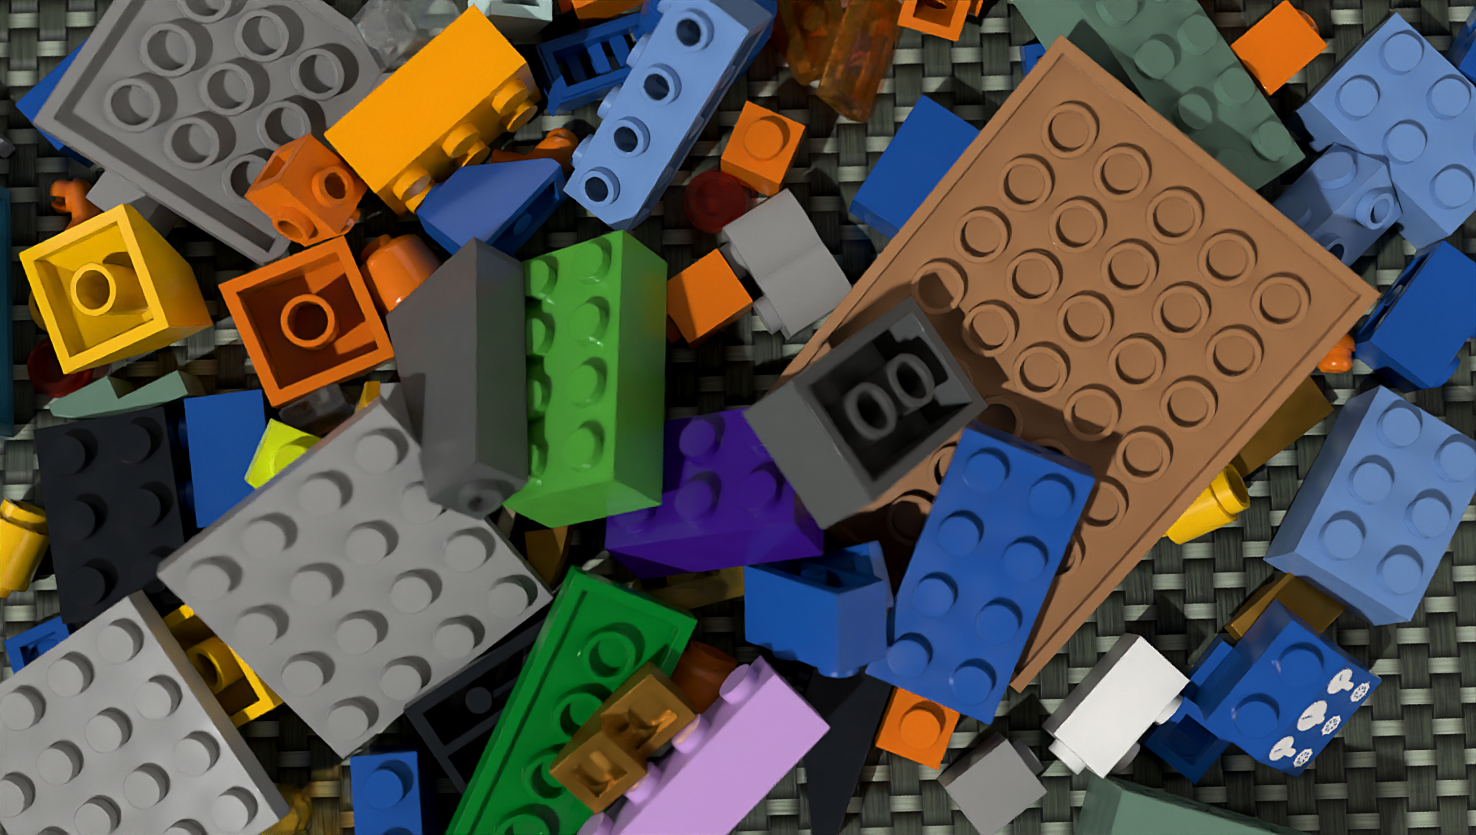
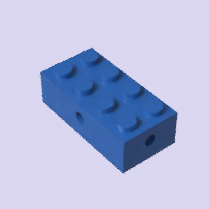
[865,419,1095,725]

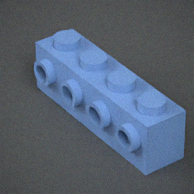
[563,0,773,233]
[1271,143,1403,268]

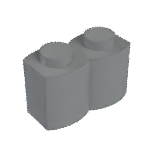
[718,188,852,341]

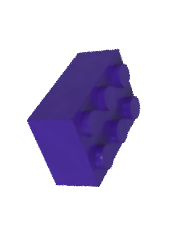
[605,407,824,579]

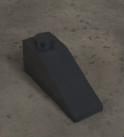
[791,661,893,835]

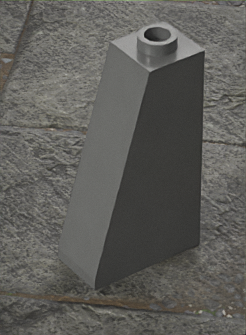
[386,237,528,521]

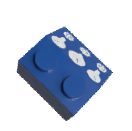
[1192,599,1383,778]

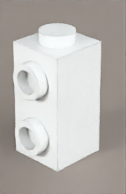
[1041,632,1190,779]

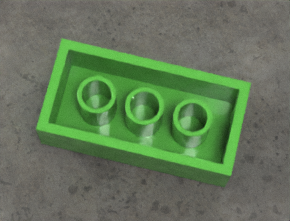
[501,229,668,529]

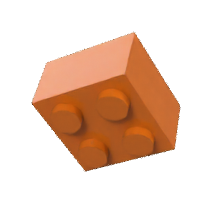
[218,235,396,409]

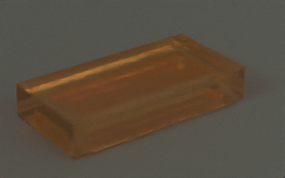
[816,0,902,123]

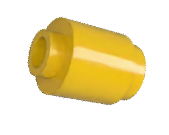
[1162,462,1250,545]
[0,497,50,598]

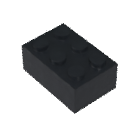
[33,406,204,625]

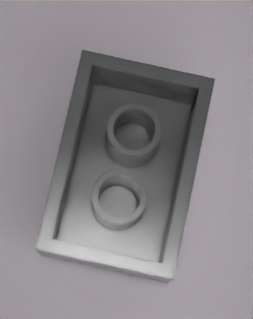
[742,295,988,530]

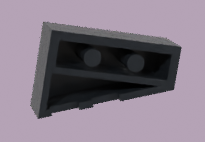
[403,595,557,797]

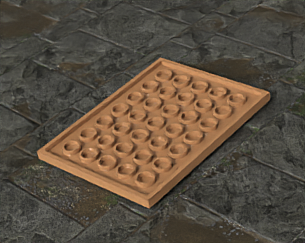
[762,34,1382,693]

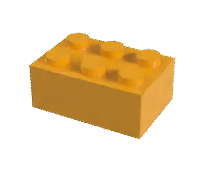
[323,4,542,220]

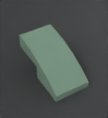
[48,370,207,421]

